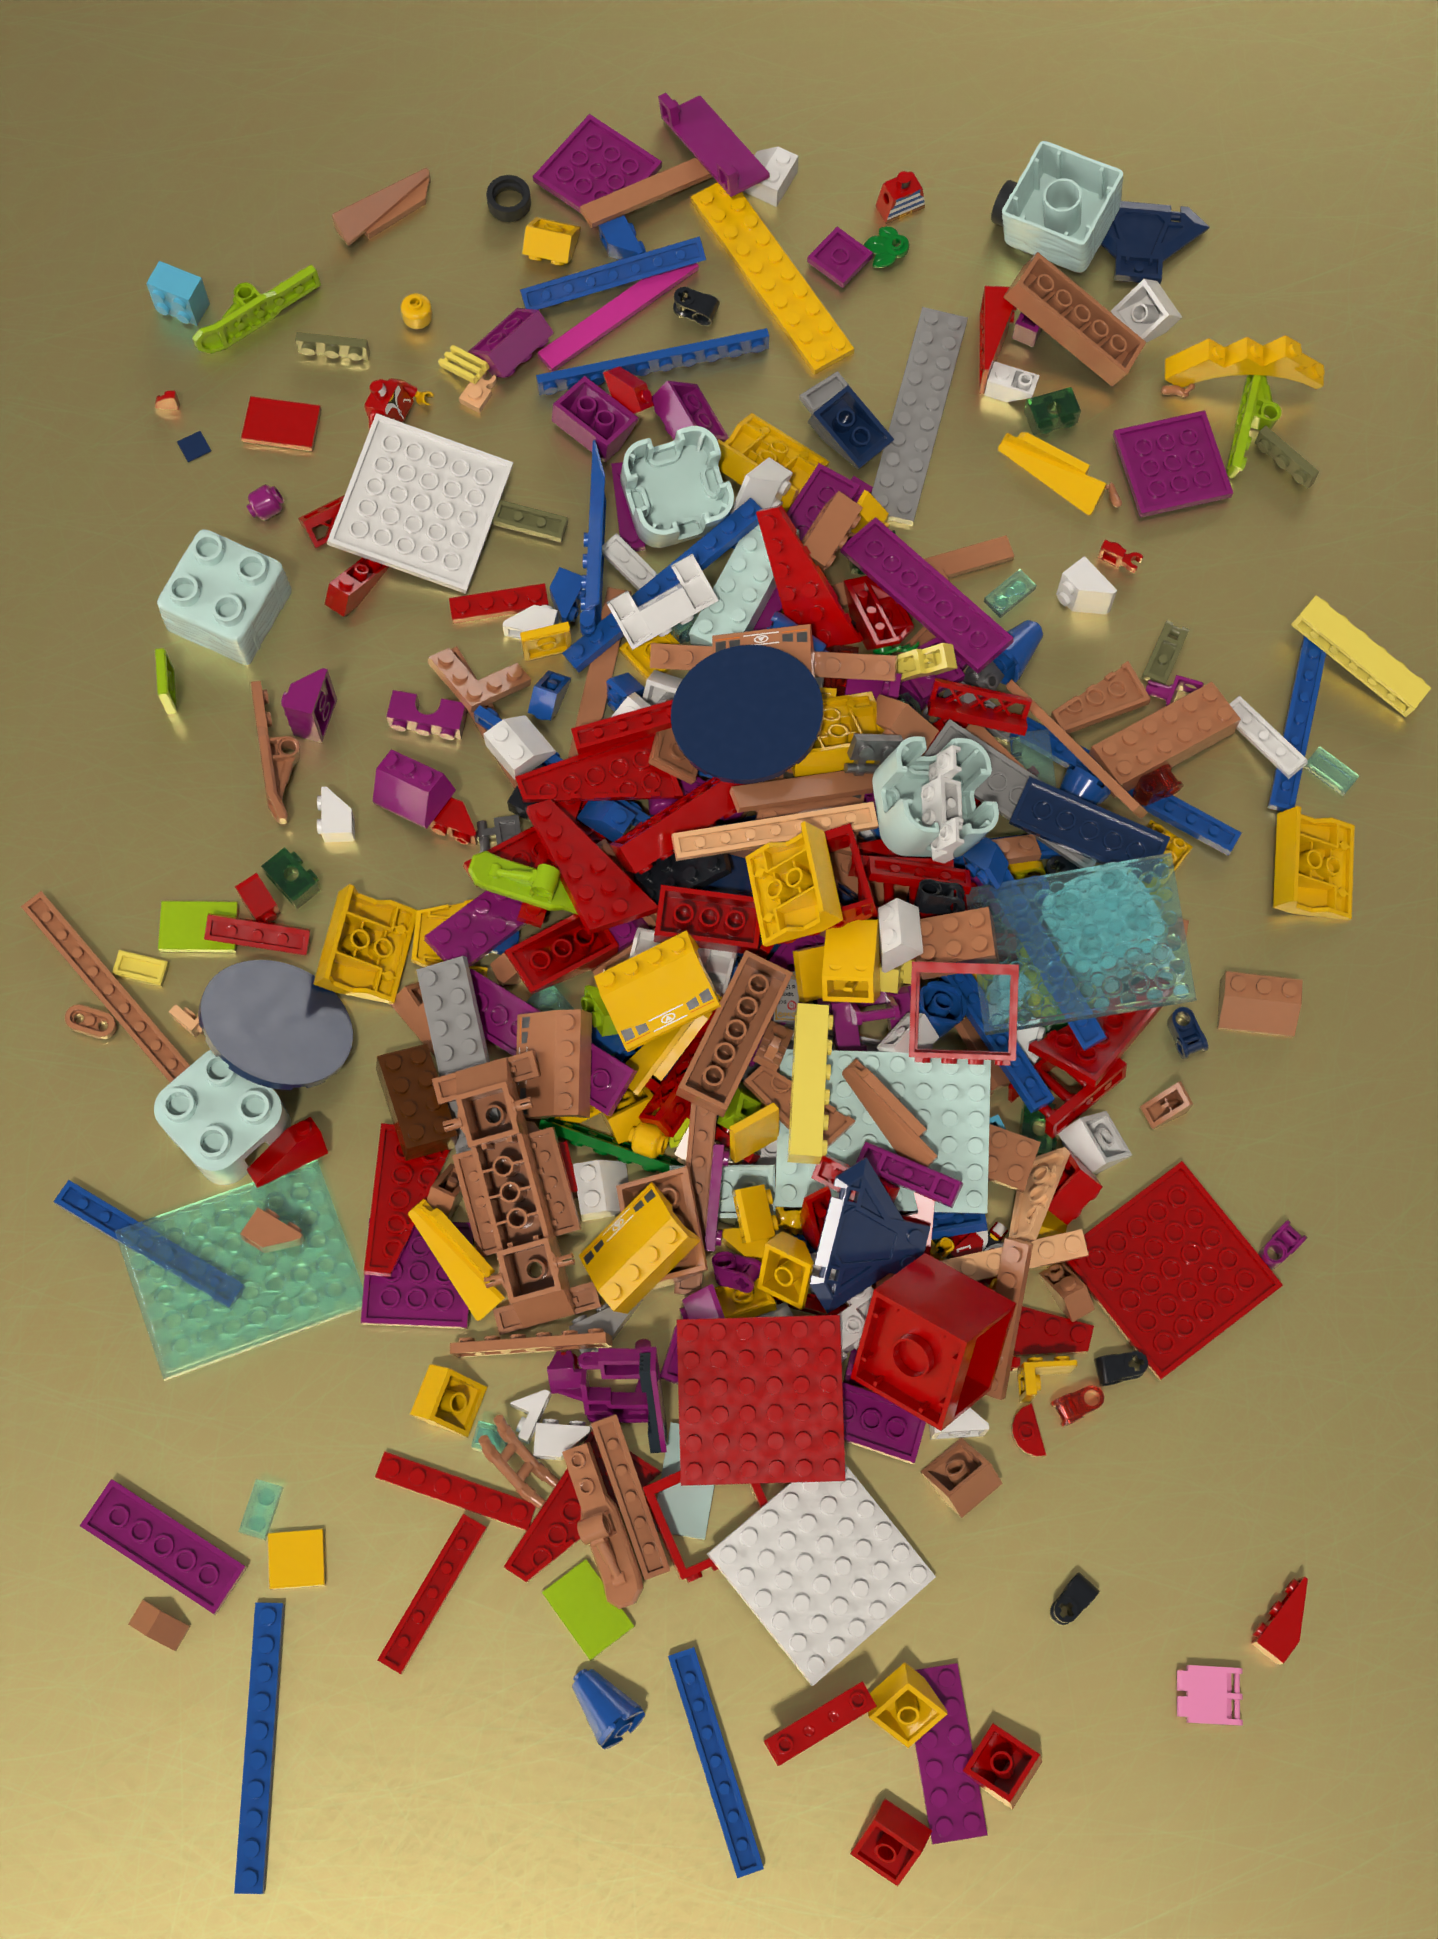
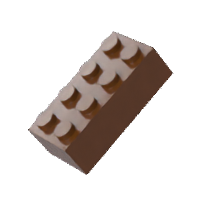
[376,1044,458,1161]

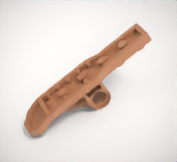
[251,681,300,825]
[562,1442,644,1609]

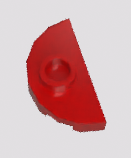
[1011,1403,1046,1457]

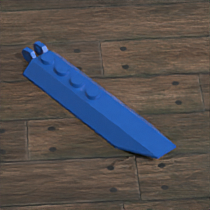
[580,440,606,637]

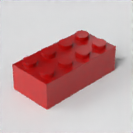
[654,885,760,955]

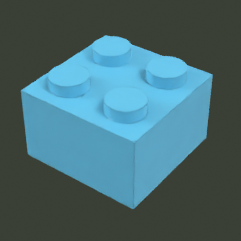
[146,261,210,326]

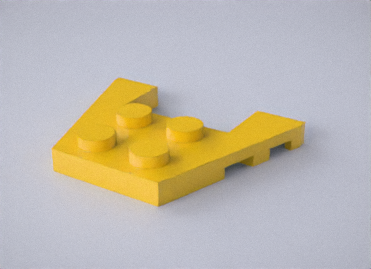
[411,899,488,977]

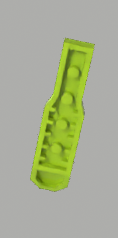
[192,264,321,354]
[1226,375,1281,479]
[468,851,578,915]

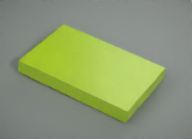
[158,901,239,953]
[542,1559,635,1661]

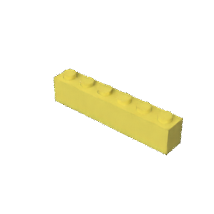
[1291,595,1431,717]
[787,1003,833,1164]

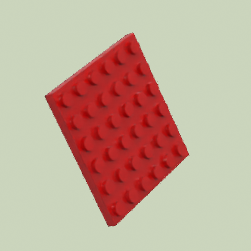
[1065,1161,1283,1381]
[677,1315,846,1486]

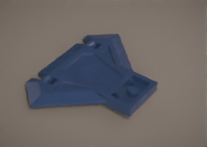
[1101,201,1210,284]
[809,1157,930,1314]

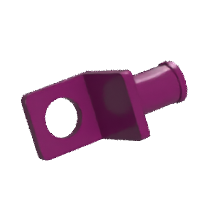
[1146,675,1204,706]

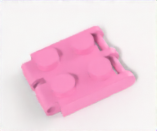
[1177,1665,1243,1726]

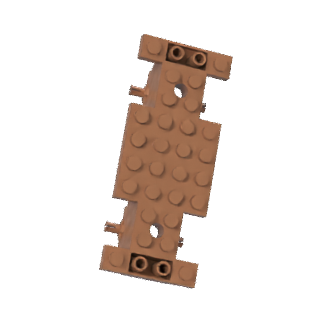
[432,1050,603,1335]

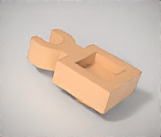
[459,373,497,413]

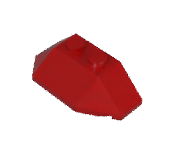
[844,576,914,650]

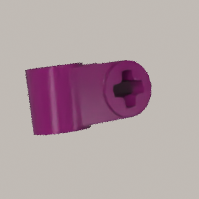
[1258,1220,1308,1269]
[712,1251,762,1293]

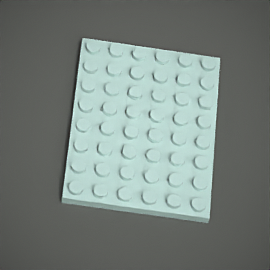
[775,1049,991,1214]

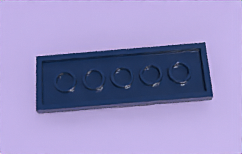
[1009,776,1170,885]

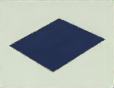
[177,431,211,462]

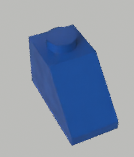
[528,670,571,721]
[577,800,636,842]

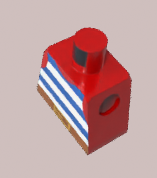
[876,171,925,224]

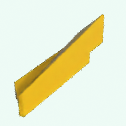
[998,432,1107,515]
[625,993,722,1096]
[408,1199,505,1321]

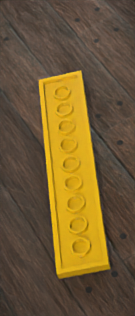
[691,182,854,375]

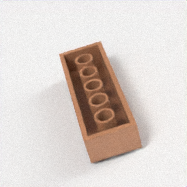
[1004,252,1146,387]
[1089,682,1241,799]
[675,950,793,1117]

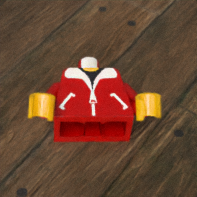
[364,378,434,429]
[934,1222,1008,1289]

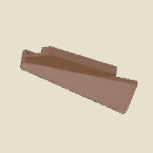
[332,168,431,246]
[390,982,435,1057]
[842,1059,938,1167]

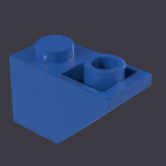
[599,215,646,260]
[550,567,586,624]
[606,673,645,712]
[962,837,1009,890]

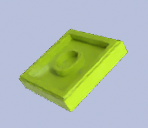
[155,648,177,714]

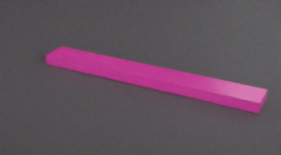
[537,263,699,372]

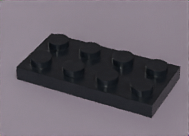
[633,850,732,917]

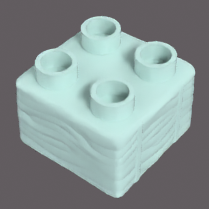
[1002,141,1123,273]
[157,529,292,665]

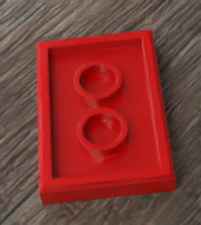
[241,396,321,452]

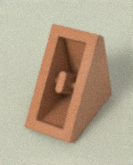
[1140,1081,1193,1129]
[128,1600,191,1651]

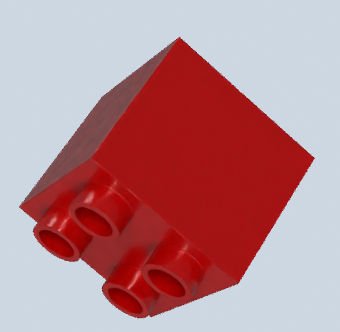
[850,1253,1017,1431]

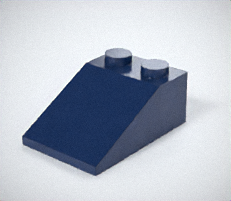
[808,385,895,470]

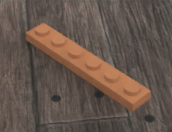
[985,1237,1033,1400]
[450,1328,613,1358]
[590,1414,670,1580]

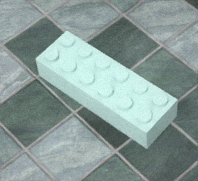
[689,525,800,646]

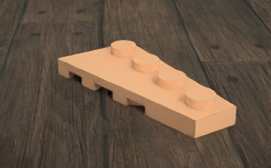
[1009,1147,1070,1242]

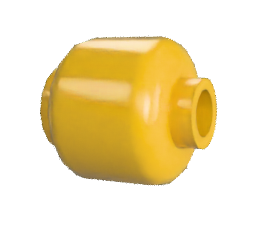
[401,293,433,329]
[628,1122,669,1159]

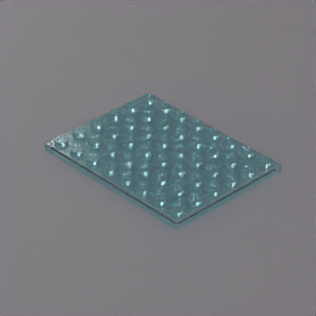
[966,853,1197,1035]
[115,1160,363,1381]

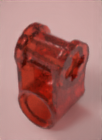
[1133,764,1183,806]
[1050,1385,1104,1428]

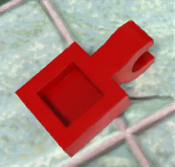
[1097,539,1143,573]

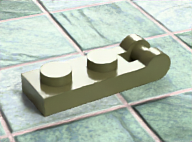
[1142,620,1190,684]

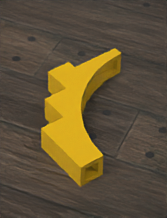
[1165,335,1325,389]

